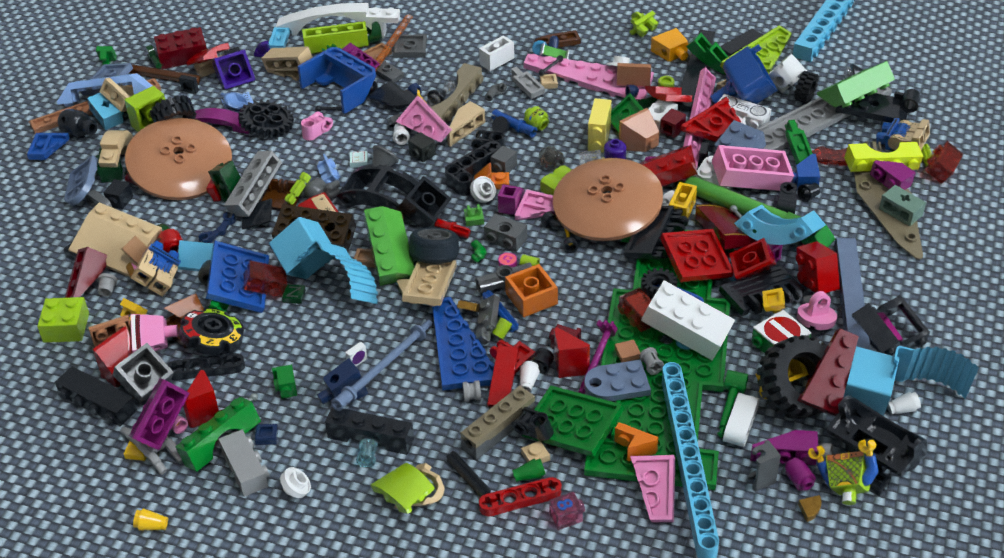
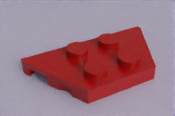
[680,97,741,142]

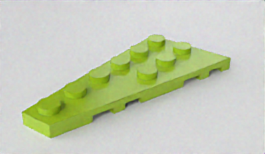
[720,25,792,74]

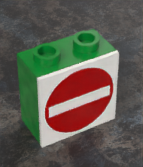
[751,310,811,353]

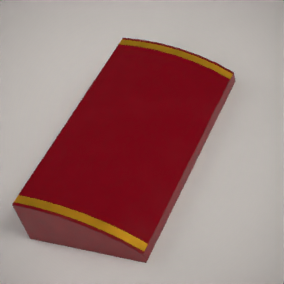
[695,204,757,249]

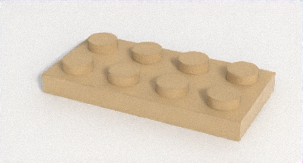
[402,260,457,306]

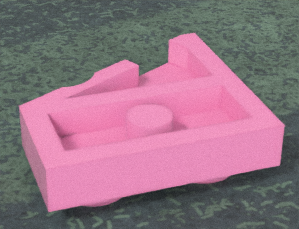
[515,189,555,220]

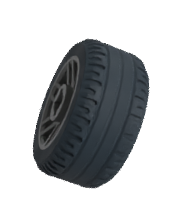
[409,227,459,264]

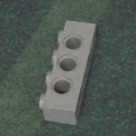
[224,150,282,217]

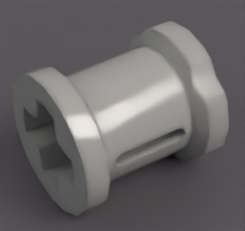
[639,347,664,375]

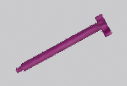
[578,320,618,394]

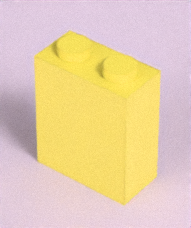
[588,98,612,153]

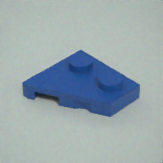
[27,133,70,160]

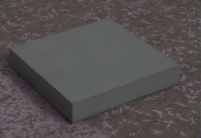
[393,34,427,58]

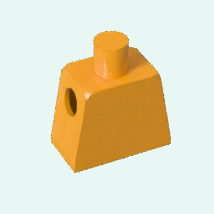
[651,28,688,62]

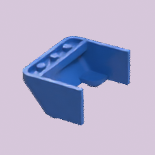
[298,47,376,114]

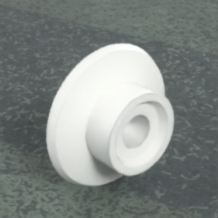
[606,56,630,66]

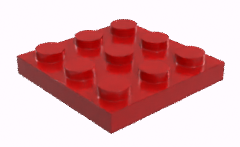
[660,229,734,282]

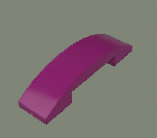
[195,108,250,134]

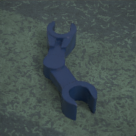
[198,212,236,243]

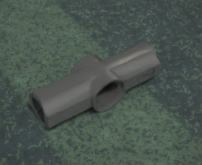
[475,262,532,294]

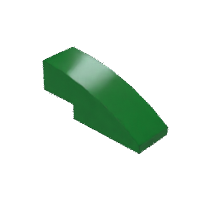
[686,33,728,75]

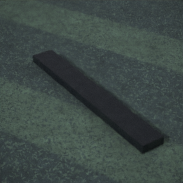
[675,30,715,111]

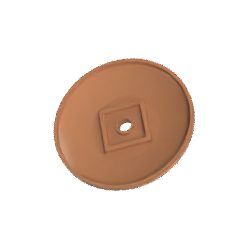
[125,118,232,200]
[553,158,663,241]

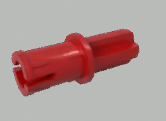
[435,218,471,239]

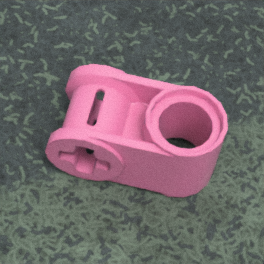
[301,111,333,141]

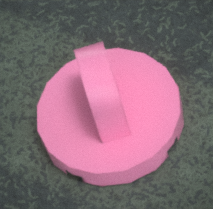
[797,291,837,330]

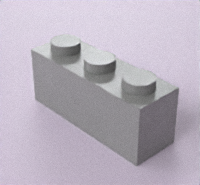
[218,429,270,497]

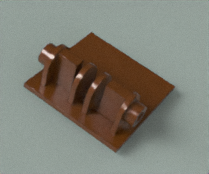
[261,178,303,209]

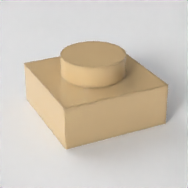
[521,441,550,464]

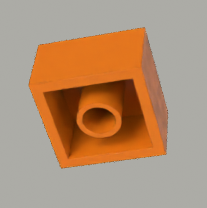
[505,264,558,317]

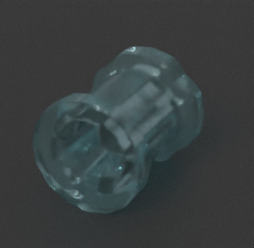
[356,439,378,467]

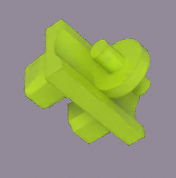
[629,10,658,37]

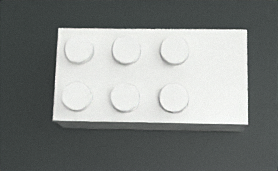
[641,281,735,360]

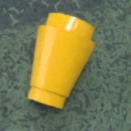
[133,508,168,531]

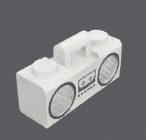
[718,94,771,129]

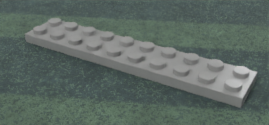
[756,87,892,151]

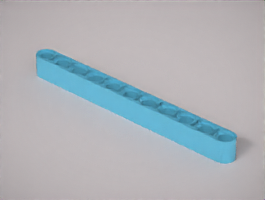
[662,362,719,558]

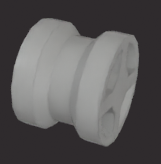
[462,380,481,402]

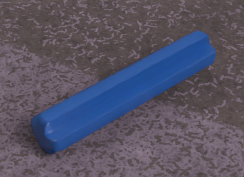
[482,290,519,332]

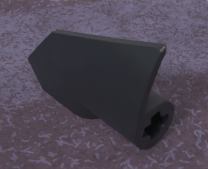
[369,81,416,110]

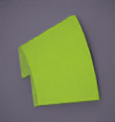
[370,463,435,514]

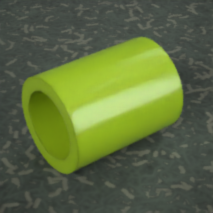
[519,254,540,266]
[492,317,512,339]

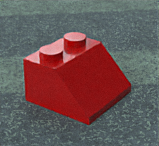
[729,238,777,280]

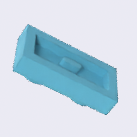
[269,27,290,49]

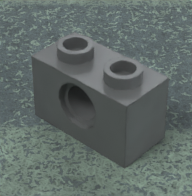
[484,214,528,252]

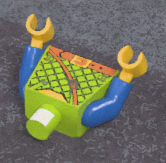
[808,439,879,505]

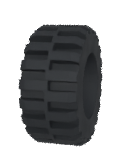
[757,335,828,419]

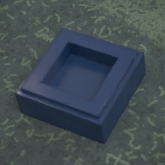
[255,424,278,445]

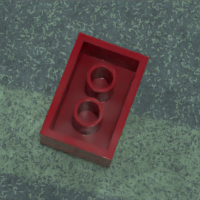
[154,27,207,69]

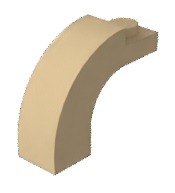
[98,130,133,167]

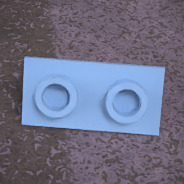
[317,154,341,186]

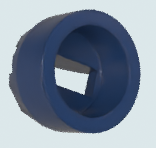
[625,85,639,97]

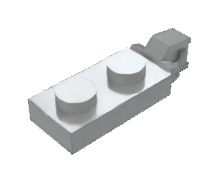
[511,66,545,99]

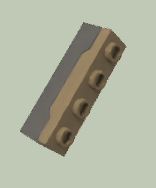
[460,385,535,460]

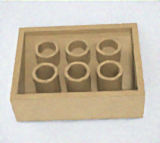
[68,202,162,277]

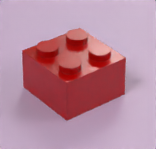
[796,241,840,293]

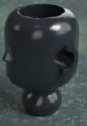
[57,109,97,138]

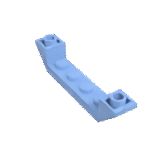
[57,73,153,107]

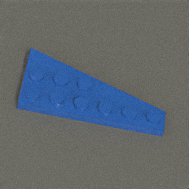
[432,297,494,391]

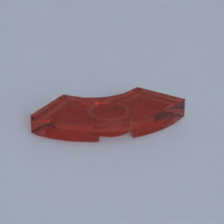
[812,146,847,166]

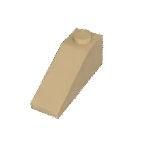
[447,101,485,147]

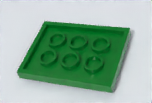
[522,385,624,457]

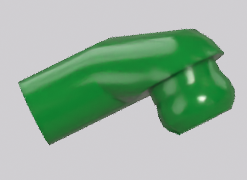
[471,240,487,263]

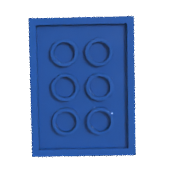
[206,241,269,313]

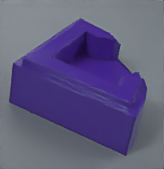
[254,41,270,57]

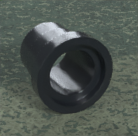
[797,182,820,202]

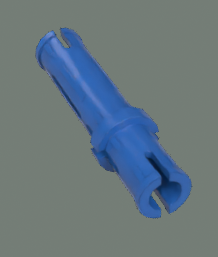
[491,109,537,138]

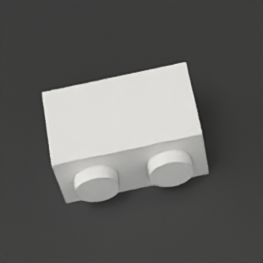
[479,36,514,71]

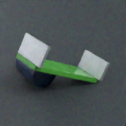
[539,36,569,59]

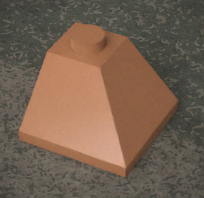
[619,108,659,152]

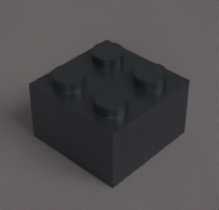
[397,176,452,228]

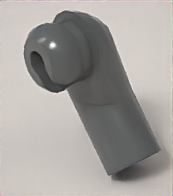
[485,83,507,101]

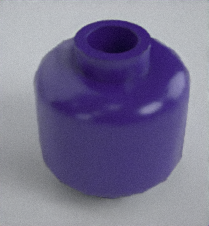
[604,139,627,159]

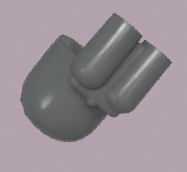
[303,178,341,199]

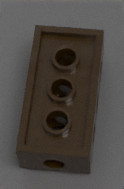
[272,204,356,252]

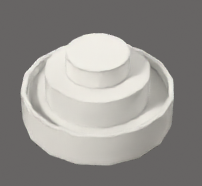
[470,176,496,203]
[280,467,311,498]

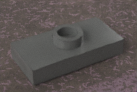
[376,61,405,83]

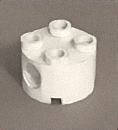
[769,54,807,93]

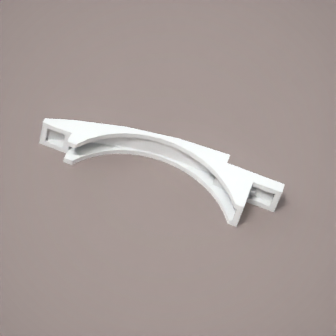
[276,3,400,39]

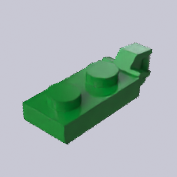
[784,119,813,165]

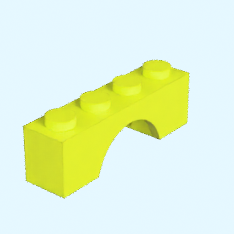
[844,142,924,172]

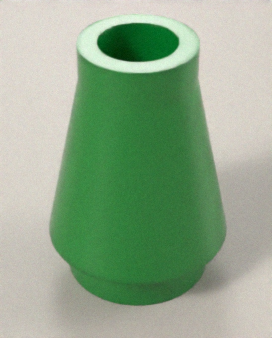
[512,458,546,483]

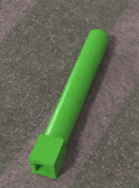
[685,176,801,219]

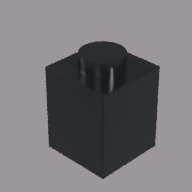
[103,179,133,209]

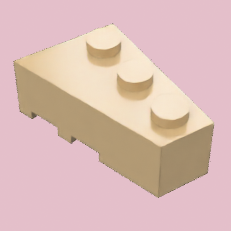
[261,47,313,81]

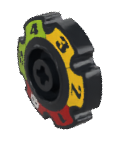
[179,308,244,356]

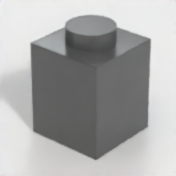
[491,146,517,173]

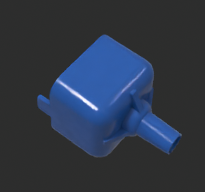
[710,44,778,104]

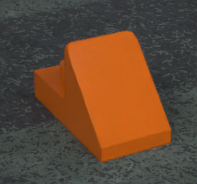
[474,162,509,189]
[614,422,658,461]

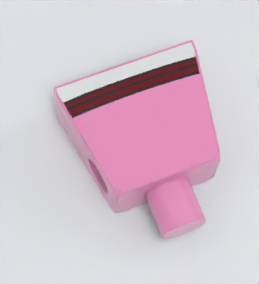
[131,314,179,352]

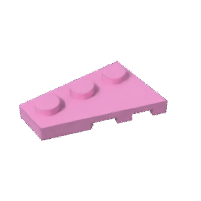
[396,96,452,142]
[630,455,675,522]

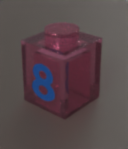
[549,492,585,530]

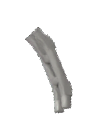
[120,426,183,475]

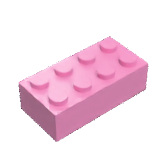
[712,145,794,191]

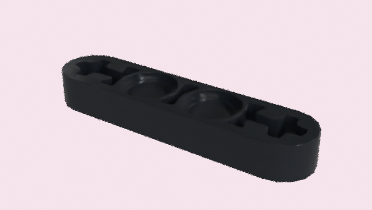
[167,353,245,381]

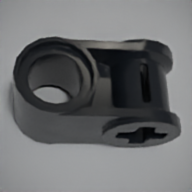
[471,130,506,150]
[776,182,797,214]
[511,407,554,441]

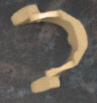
[394,463,444,509]

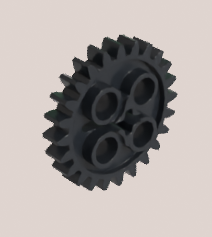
[238,99,294,138]

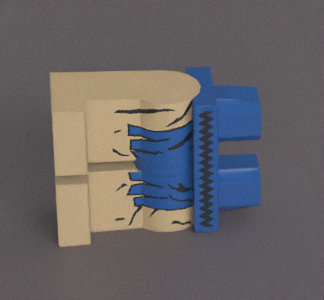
[876,118,930,150]
[131,241,181,297]

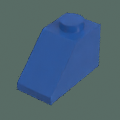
[792,154,820,189]

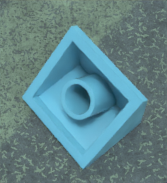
[178,240,213,271]

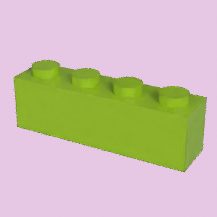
[302,21,369,54]

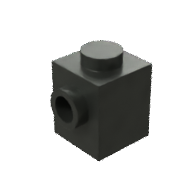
[408,132,436,162]

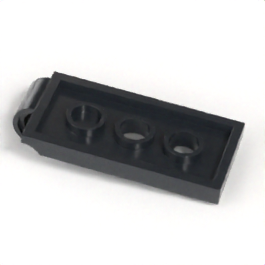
[836,89,921,123]

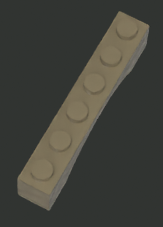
[430,63,483,124]

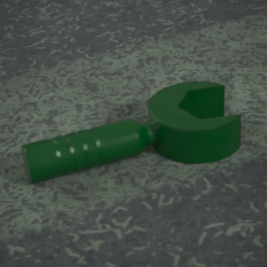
[145,45,162,69]

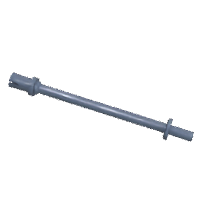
[331,319,433,411]

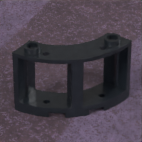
[336,164,418,214]
[852,295,930,356]

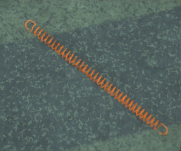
[376,15,413,71]

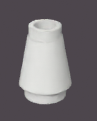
[393,123,410,145]
[520,361,540,392]
[887,392,921,415]

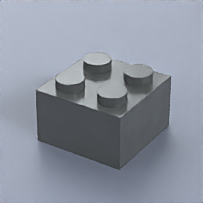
[113,343,174,405]

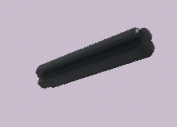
[446,451,491,497]

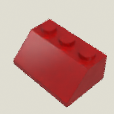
[640,145,698,187]

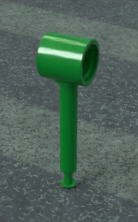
[717,370,749,437]

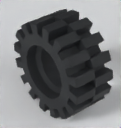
[794,71,819,103]
[641,268,677,301]

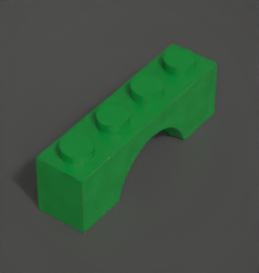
[175,397,261,472]

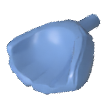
[220,92,249,110]

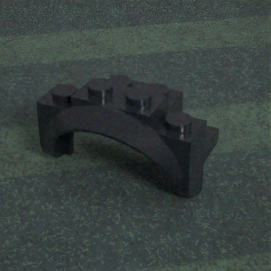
[826,395,927,478]

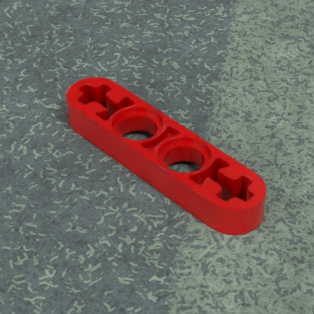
[479,477,562,517]

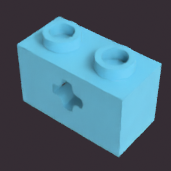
[87,93,124,130]

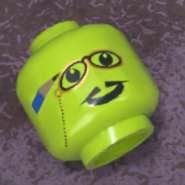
[524,106,549,131]

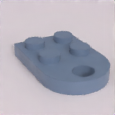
[64,155,98,206]
[584,360,651,401]

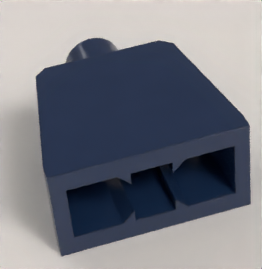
[317,358,368,405]

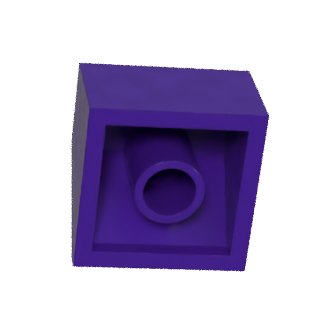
[212,49,256,90]

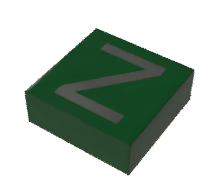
[282,284,306,304]

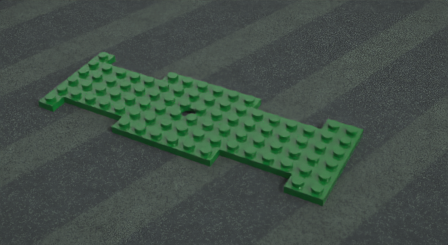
[584,230,734,490]

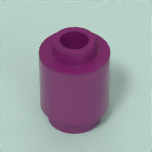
[785,458,816,491]

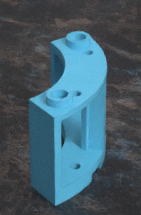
[734,205,826,245]

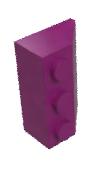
[129,378,190,450]

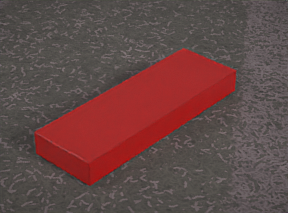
[487,345,519,407]

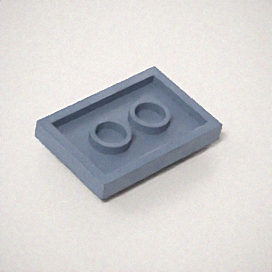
[81,63,133,96]

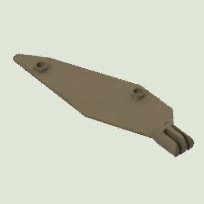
[854,141,923,260]

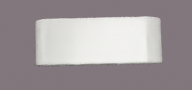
[723,393,760,447]

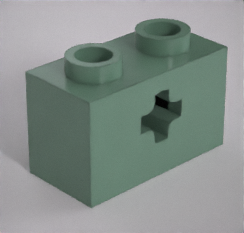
[879,185,926,226]

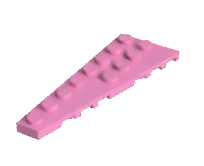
[523,54,654,99]

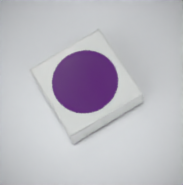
[345,342,367,366]

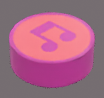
[498,253,517,267]

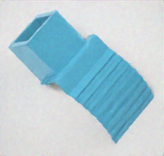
[269,217,378,304]
[843,346,979,416]

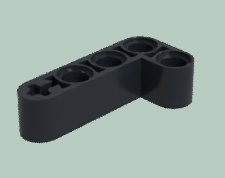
[445,141,501,196]

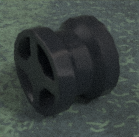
[531,348,554,374]

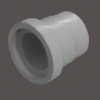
[97,273,118,297]

